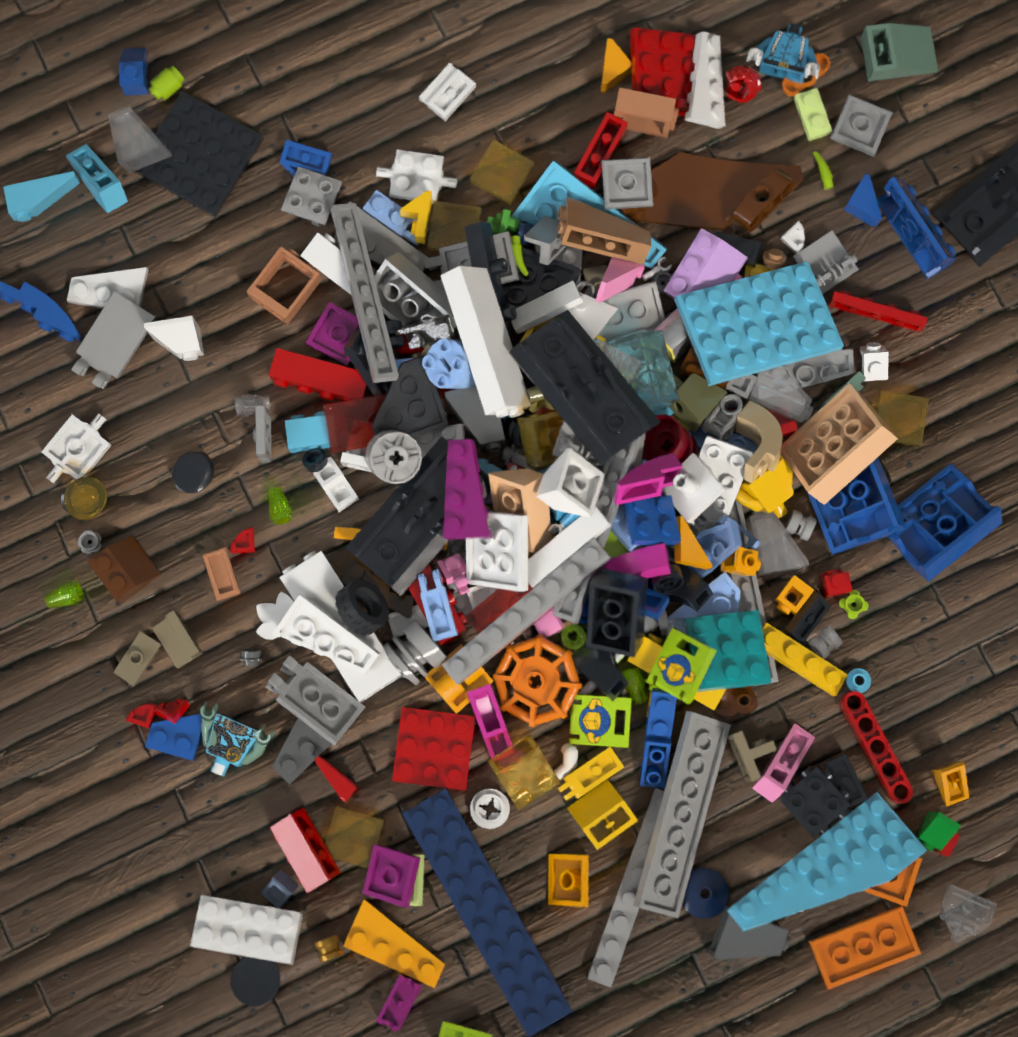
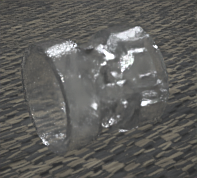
[808,625,843,659]

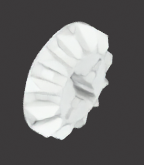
[470,789,510,829]

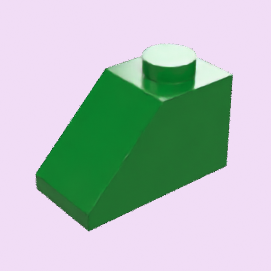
[915,811,961,852]

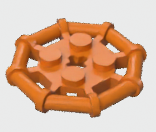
[492,634,582,727]

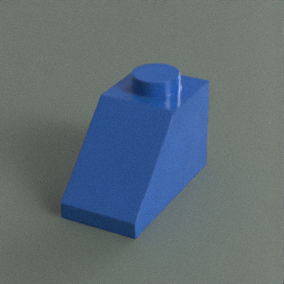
[119,48,149,96]

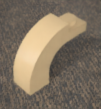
[736,401,782,483]

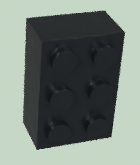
[586,568,648,657]

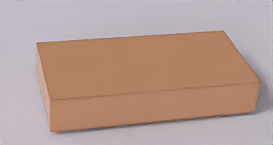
[202,547,241,601]

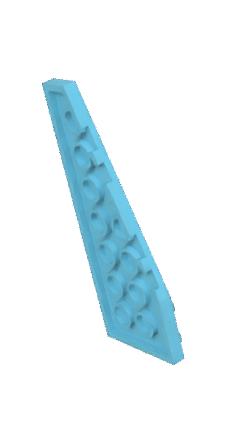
[727,792,927,931]

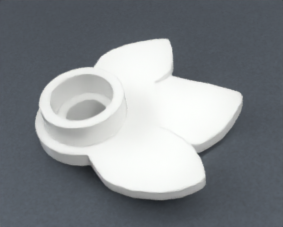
[256,592,294,640]

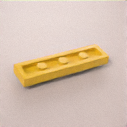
[762,622,848,696]

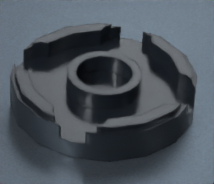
[230,957,281,1006]

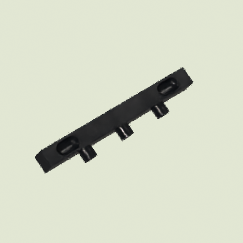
[464,222,520,368]

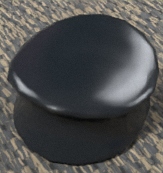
[172,452,214,493]

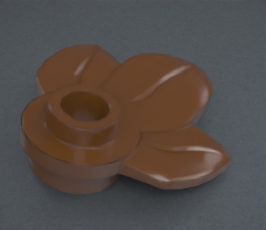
[712,686,758,718]

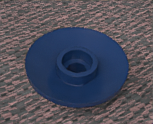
[682,868,729,918]

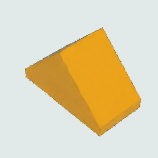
[601,38,632,92]
[931,761,969,807]

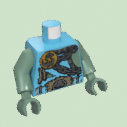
[200,701,275,776]

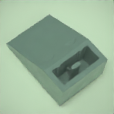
[861,23,938,82]

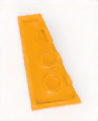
[343,899,445,988]

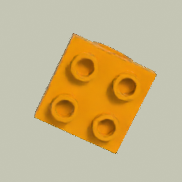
[426,644,494,714]

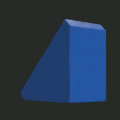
[844,174,882,227]

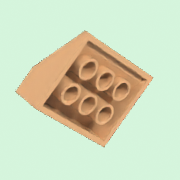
[781,382,898,505]

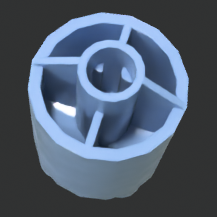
[422,338,476,390]

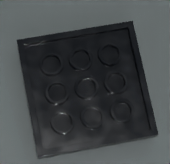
[133,91,264,218]

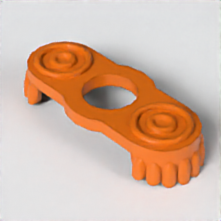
[782,53,830,97]

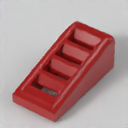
[315,756,358,802]

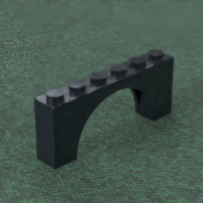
[571,564,713,702]

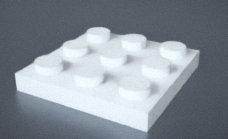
[466,511,528,592]

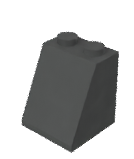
[445,386,505,455]
[708,906,790,959]

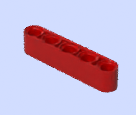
[839,691,913,803]

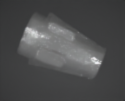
[234,394,270,417]

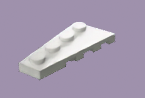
[684,31,725,129]
[564,292,618,340]
[272,594,381,674]

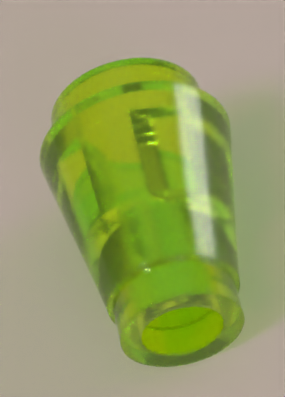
[268,487,293,525]
[45,581,84,609]
[561,625,586,649]
[621,666,648,705]

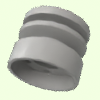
[365,429,422,484]
[383,619,448,686]

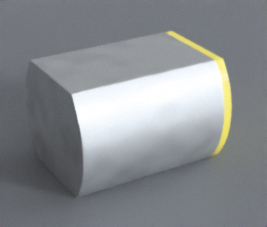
[650,308,692,363]

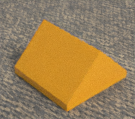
[548,854,589,907]

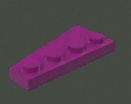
[443,439,493,540]

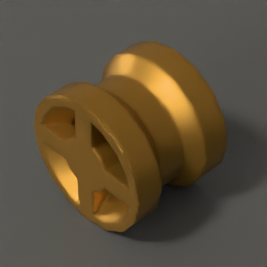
[313,935,344,963]

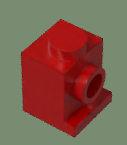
[819,569,853,598]

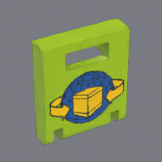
[648,628,717,704]
[569,693,632,748]

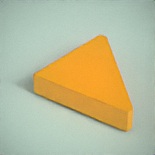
[674,516,712,570]

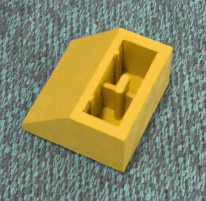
[567,779,638,850]

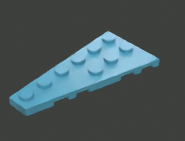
[512,160,667,268]

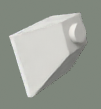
[144,316,204,361]
[536,448,605,517]

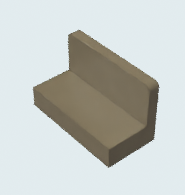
[153,610,203,669]

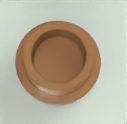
[763,248,787,270]

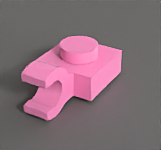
[437,553,470,595]

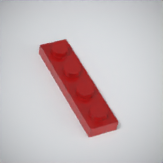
[828,290,928,332]

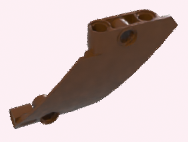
[618,152,803,232]

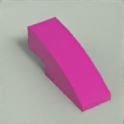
[614,453,682,505]
[596,543,671,578]
[467,684,516,765]

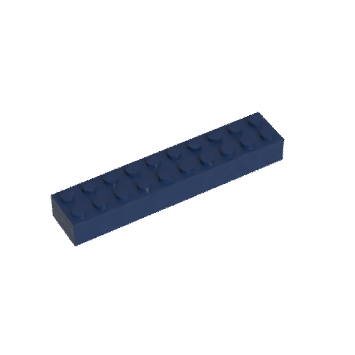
[402,788,572,1037]

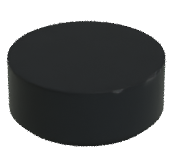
[302,448,328,473]

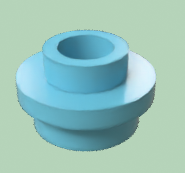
[846,668,871,693]

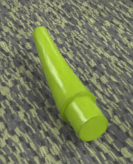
[813,151,834,190]
[511,236,528,276]

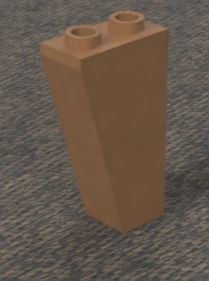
[557,197,651,265]

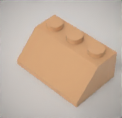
[489,469,553,553]

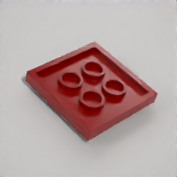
[630,28,696,100]
[392,707,476,791]

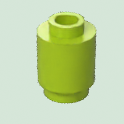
[149,66,185,100]

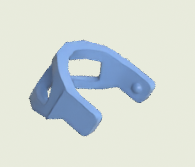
[715,514,761,549]

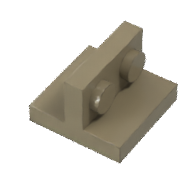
[727,731,777,782]

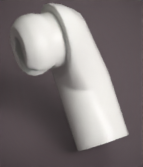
[553,743,578,781]

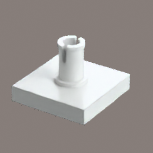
[662,453,727,523]

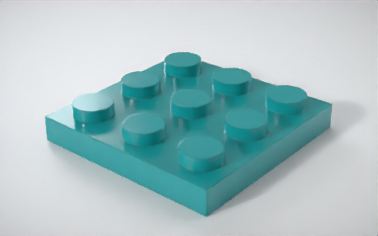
[684,610,771,692]

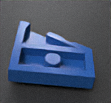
[280,140,333,176]
[145,714,202,761]

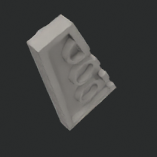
[334,202,428,272]
[756,350,854,400]

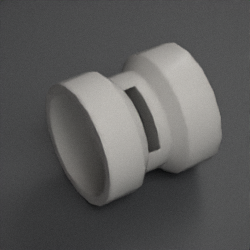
[785,509,817,541]

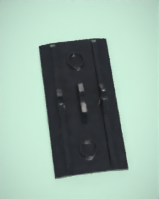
[932,142,1018,267]
[509,310,660,466]
[346,436,491,596]

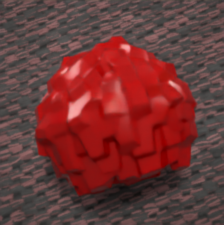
[725,65,762,103]

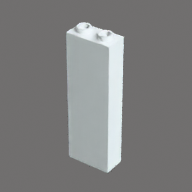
[441,266,532,418]
[280,551,402,703]

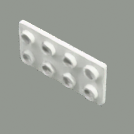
[692,436,753,532]

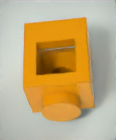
[720,546,761,576]
[775,575,814,615]

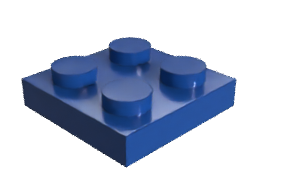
[624,495,681,545]

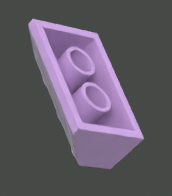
[664,228,747,300]

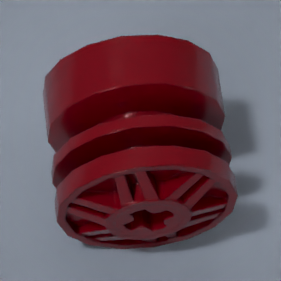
[642,414,699,464]

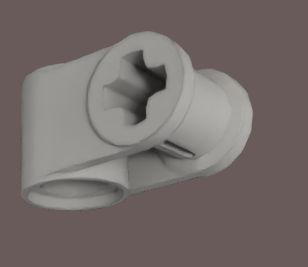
[702,394,743,442]

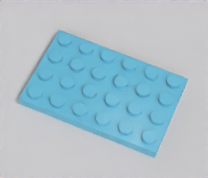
[674,261,844,386]

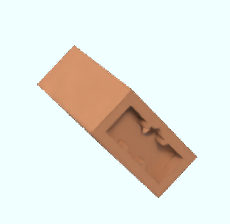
[614,88,679,138]
[246,247,322,325]

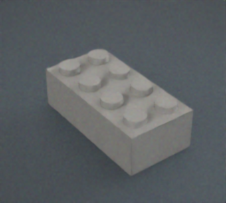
[374,252,459,348]

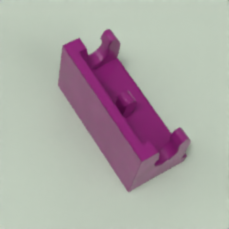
[376,973,423,1031]

